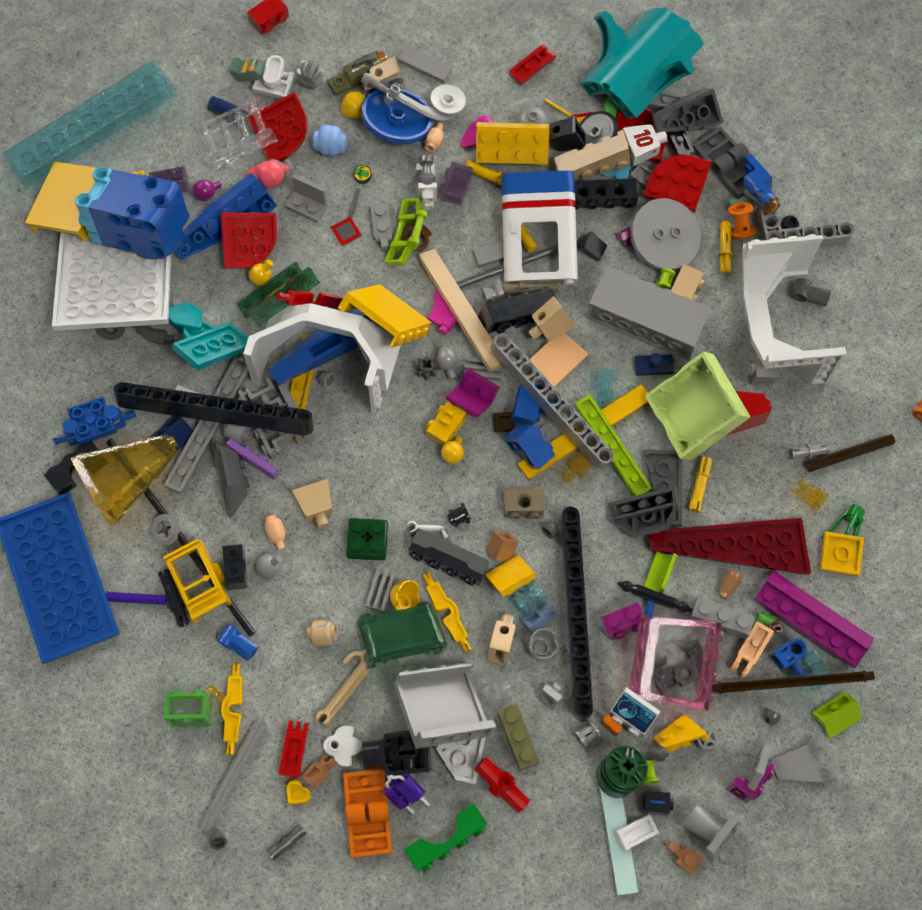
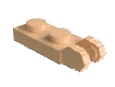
[730,621,774,678]

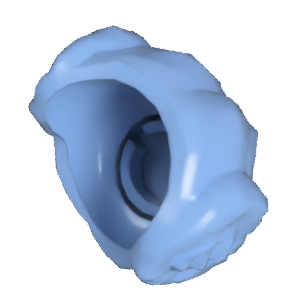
[313,125,347,156]

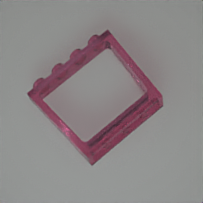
[629,614,723,711]

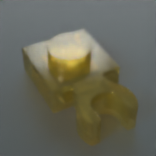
[792,479,829,512]

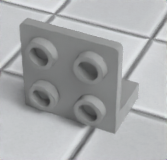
[285,174,328,223]

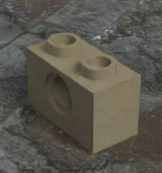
[504,489,544,519]

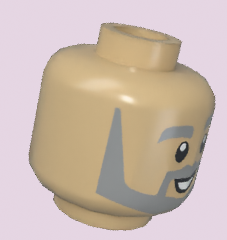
[307,620,337,646]

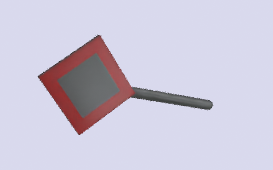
[330,188,362,246]

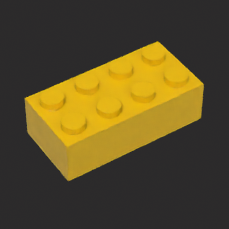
[476,122,549,164]

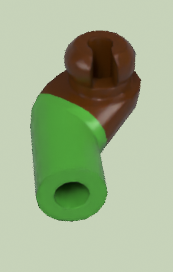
[755,612,783,634]

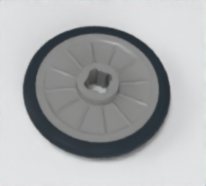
[580,111,618,150]

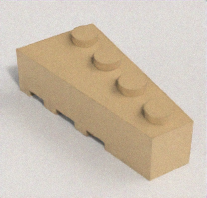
[554,130,631,181]

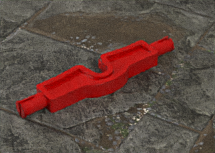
[276,290,343,310]

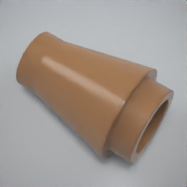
[717,569,743,600]

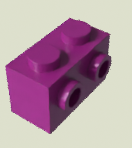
[601,602,648,641]

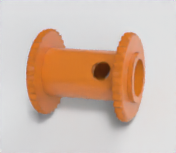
[728,202,756,239]

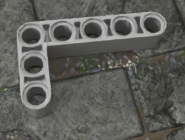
[756,204,854,247]

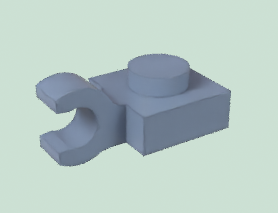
[520,603,558,633]

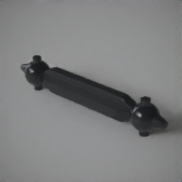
[617,581,693,613]

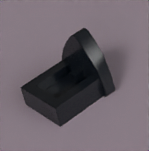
[577,231,608,261]

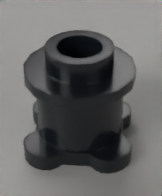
[447,503,471,528]

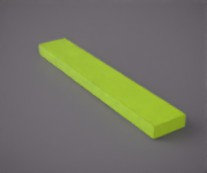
[574,394,653,496]

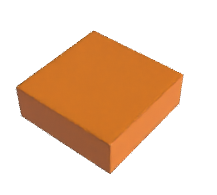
[601,715,623,736]

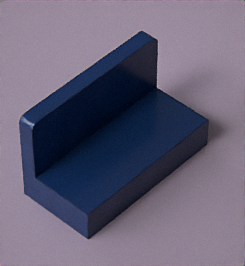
[148,416,193,459]

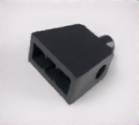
[549,116,586,151]

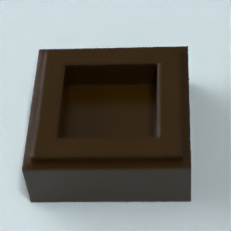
[494,412,514,433]

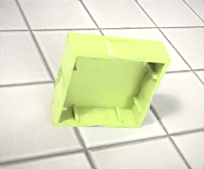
[645,351,750,460]

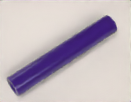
[106,592,167,605]

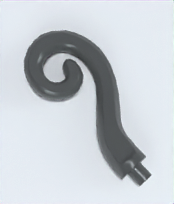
[96,325,174,345]

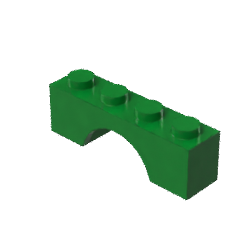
[404,803,487,873]

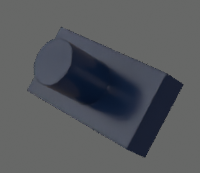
[634,353,674,376]

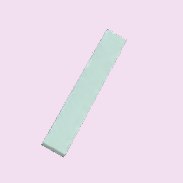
[599,787,638,896]

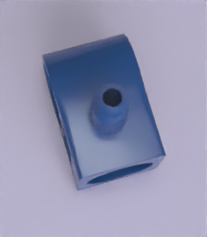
[770,638,807,677]

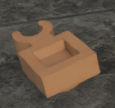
[301,754,338,790]

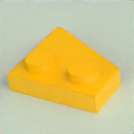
[653,714,709,752]

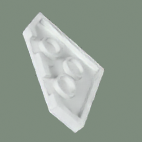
[434,737,486,785]

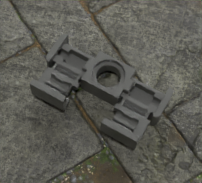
[649,639,717,697]

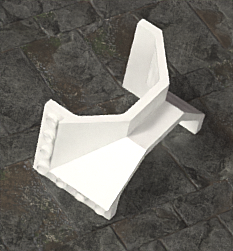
[742,234,846,385]
[243,303,400,413]

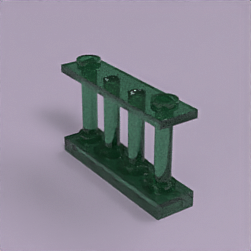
[236,261,320,326]

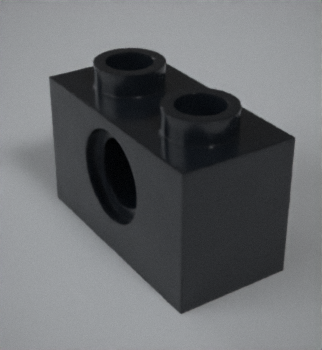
[222,544,247,590]

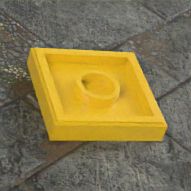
[820,531,864,577]

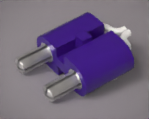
[382,773,431,816]

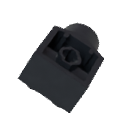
[362,730,432,775]

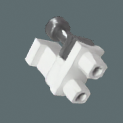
[416,155,437,210]

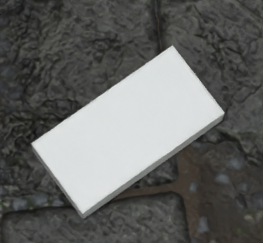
[614,814,659,851]

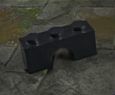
[44,441,108,495]

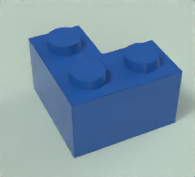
[503,424,555,470]

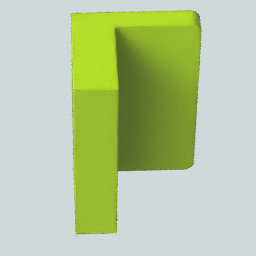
[644,552,677,593]
[812,691,862,739]

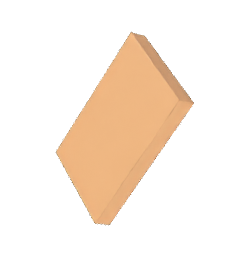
[524,333,588,387]

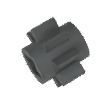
[415,355,439,380]

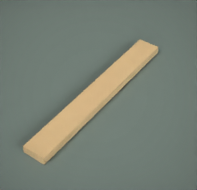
[418,249,504,372]

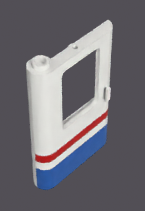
[501,170,578,285]

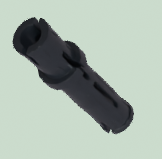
[158,569,190,627]

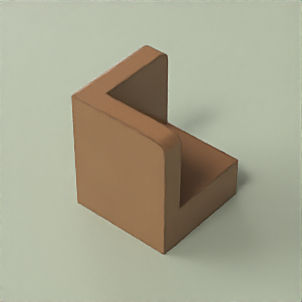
[486,531,519,562]

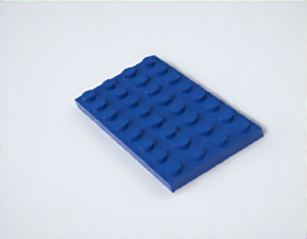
[0,492,120,664]

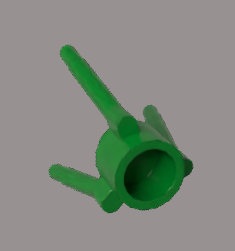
[821,504,865,539]

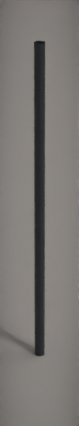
[106,439,256,637]

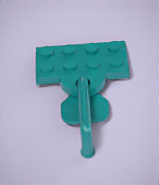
[169,303,248,371]

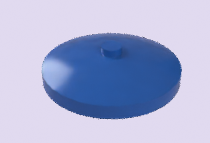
[361,87,433,145]

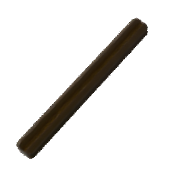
[805,434,895,472]

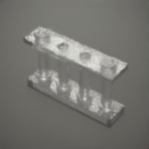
[194,98,278,170]

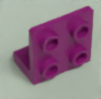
[446,368,500,417]
[726,761,775,803]

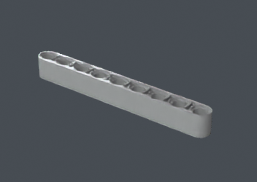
[490,334,614,469]

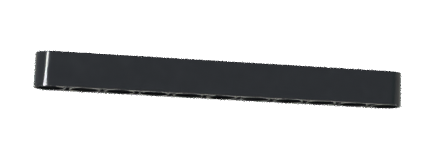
[113,382,314,436]
[561,506,593,722]

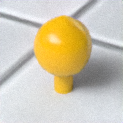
[249,260,273,286]
[441,436,464,464]

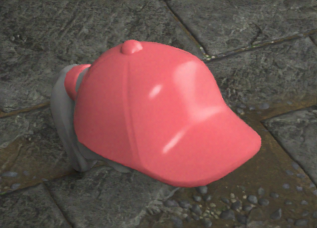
[246,158,294,189]

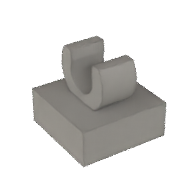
[537,683,563,710]

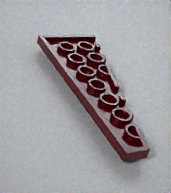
[648,517,811,575]

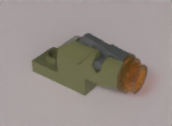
[328,51,387,96]

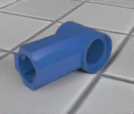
[216,623,258,661]

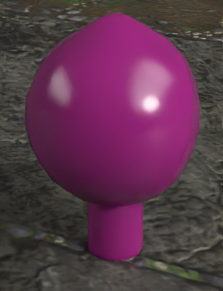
[193,179,221,202]

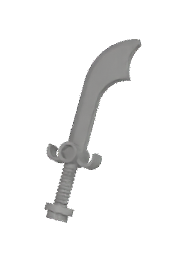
[361,73,455,121]

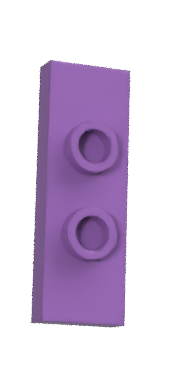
[227,439,279,480]

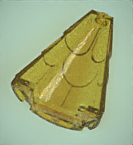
[70,435,178,526]

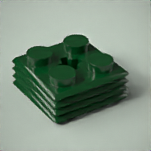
[346,518,388,560]

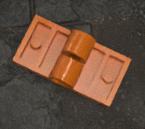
[343,769,393,858]

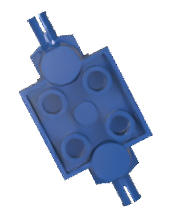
[53,396,136,446]

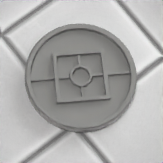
[630,199,701,270]

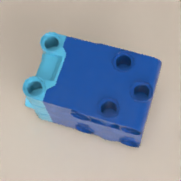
[75,167,190,259]

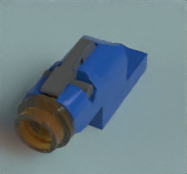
[743,154,780,214]

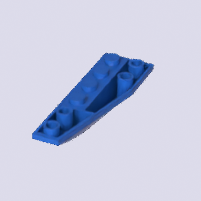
[175,173,277,260]
[268,309,373,386]

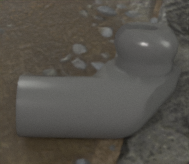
[645,747,669,762]

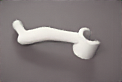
[406,521,448,539]

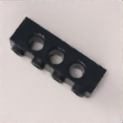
[574,178,638,210]

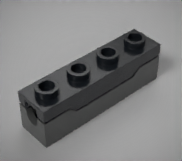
[408,528,489,586]

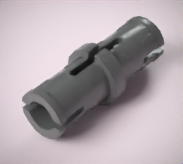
[266,823,307,861]

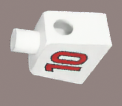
[623,124,667,166]

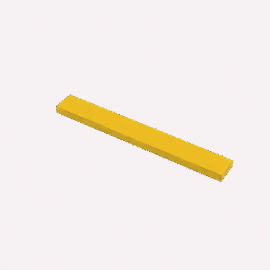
[518,384,649,481]

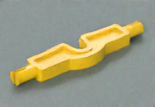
[422,572,472,653]
[221,663,243,755]

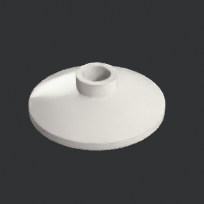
[431,84,466,114]

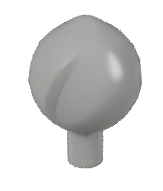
[436,347,458,379]
[256,554,282,578]

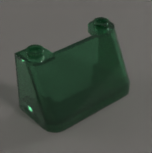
[355,602,447,670]

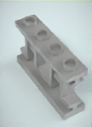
[237,377,314,460]

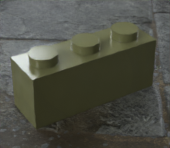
[497,704,540,772]

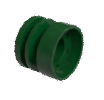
[596,745,648,799]

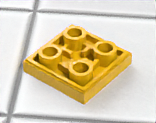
[485,555,536,597]

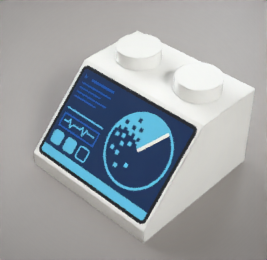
[609,687,661,738]

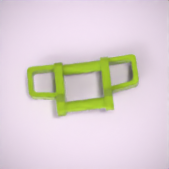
[385,198,428,266]

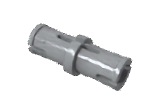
[789,442,830,460]

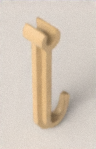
[316,651,371,729]

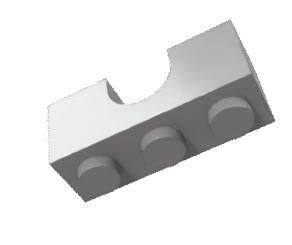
[689,597,755,640]

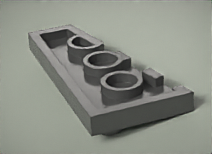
[643,449,682,527]

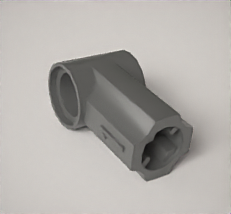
[791,278,831,307]

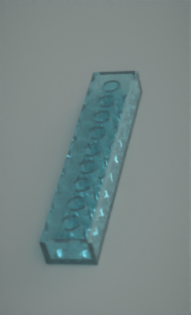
[2,59,176,189]

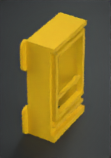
[163,538,232,623]

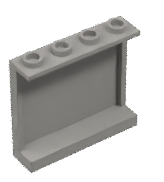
[393,663,496,749]

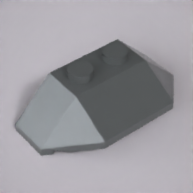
[211,440,250,517]
[608,486,679,538]

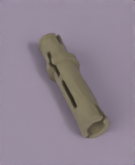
[502,281,558,296]

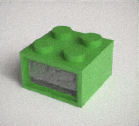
[164,690,212,727]

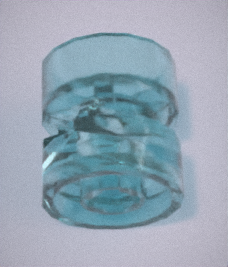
[510,580,548,616]

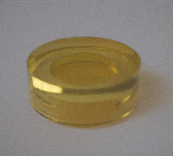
[205,685,225,703]

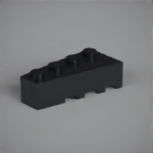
[478,289,557,334]

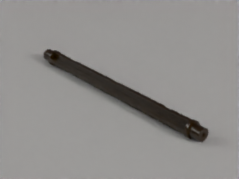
[710,670,875,694]

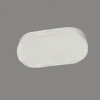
[263,55,285,88]

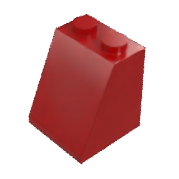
[726,391,772,436]

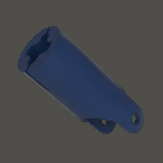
[207,96,249,124]

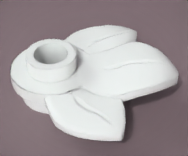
[323,726,362,767]

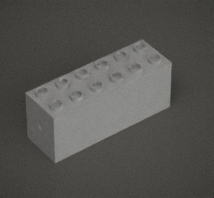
[586,266,711,361]

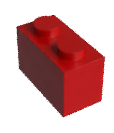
[247,0,289,35]

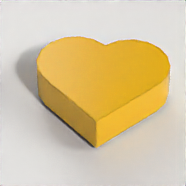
[286,780,311,806]

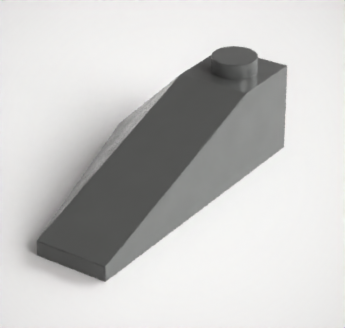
[652,88,724,132]

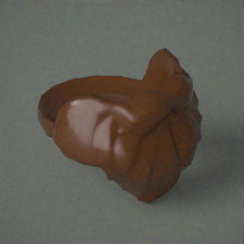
[402,224,432,252]

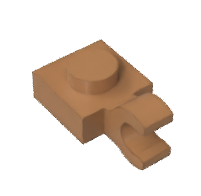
[666,841,704,875]

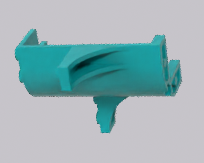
[579,7,704,119]

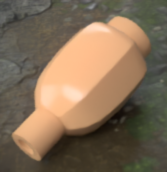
[424,122,444,152]
[264,515,285,551]

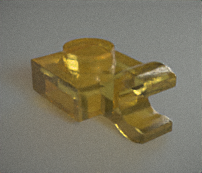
[562,451,594,484]

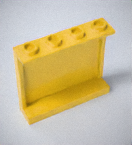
[25,162,96,242]
[338,284,432,348]

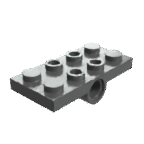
[693,126,750,199]

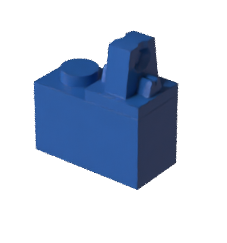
[511,384,555,425]

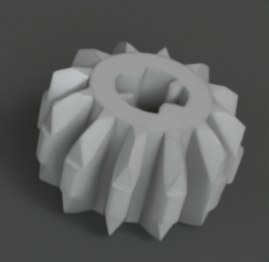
[294,59,324,89]

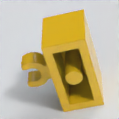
[425,401,467,447]

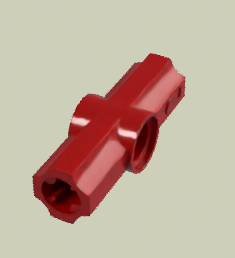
[474,757,530,813]

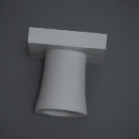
[683,804,739,862]

